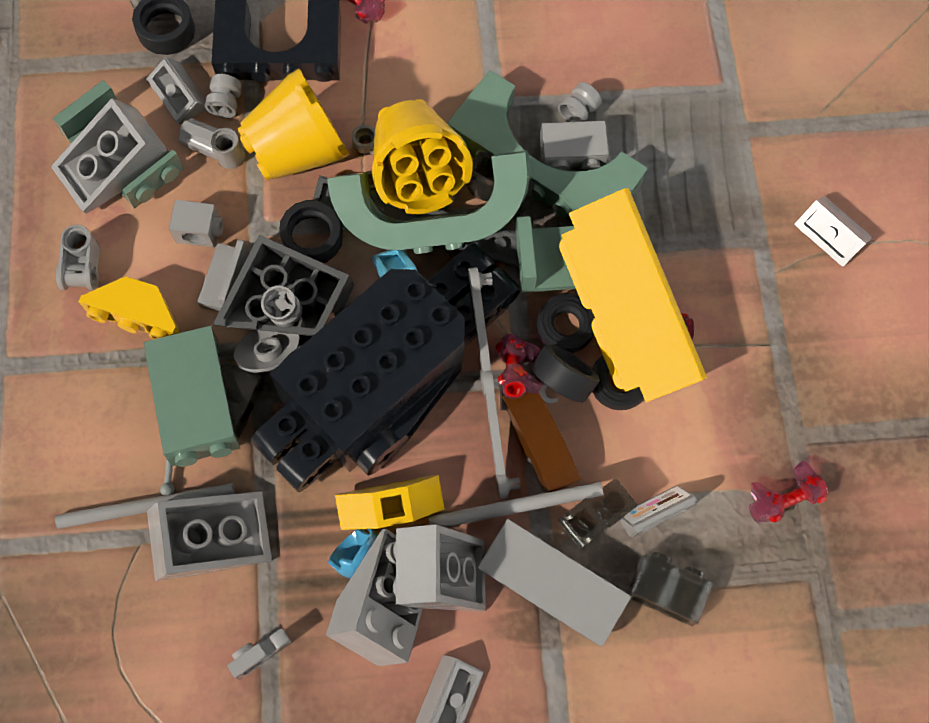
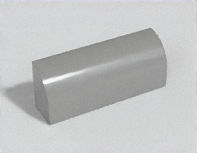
[477,519,631,647]

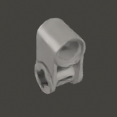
[56,224,100,291]

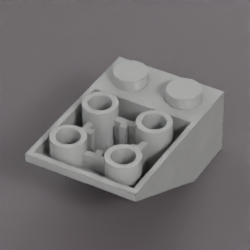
[326,529,423,666]

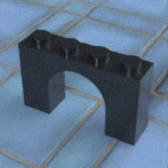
[211,0,341,82]

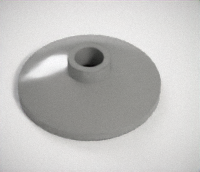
[234,330,301,372]

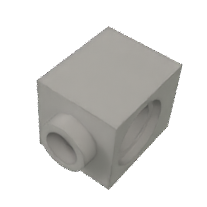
[169,200,223,248]

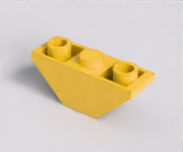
[78,276,180,339]
[335,474,444,530]

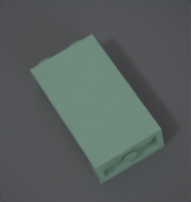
[53,80,184,208]
[516,216,645,292]
[144,326,240,467]

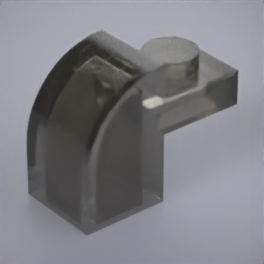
[558,477,639,549]

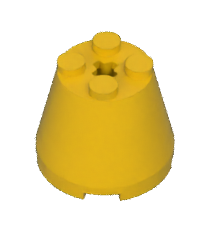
[237,68,350,181]
[372,99,473,214]

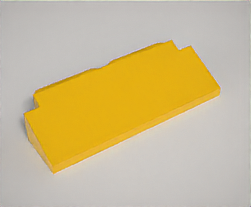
[559,188,707,402]

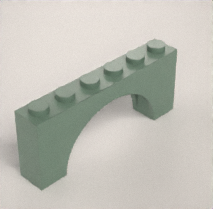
[447,70,648,219]

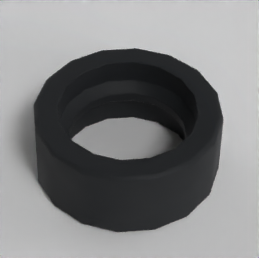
[132,0,195,55]
[279,200,343,263]
[532,344,600,403]

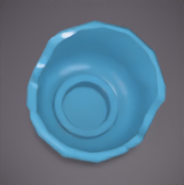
[328,529,379,579]

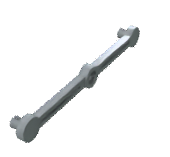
[468,268,520,499]

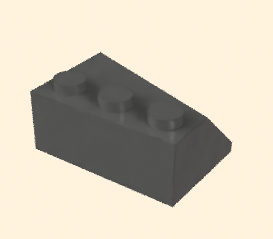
[213,235,355,336]

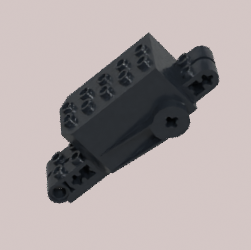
[251,243,521,492]

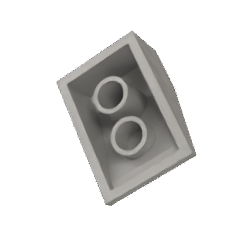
[51,98,169,213]
[147,491,272,581]
[393,525,486,612]

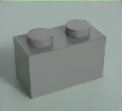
[539,121,609,171]

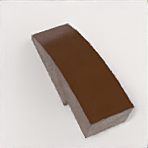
[501,381,581,492]

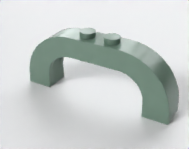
[327,150,530,254]

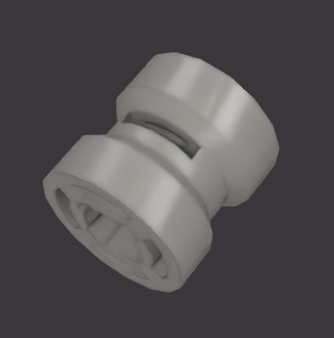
[204,74,242,118]
[558,82,602,122]
[261,286,302,327]

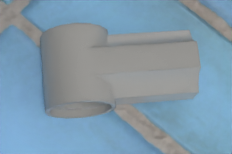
[178,118,245,169]

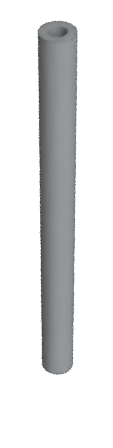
[429,482,604,528]
[55,483,235,529]

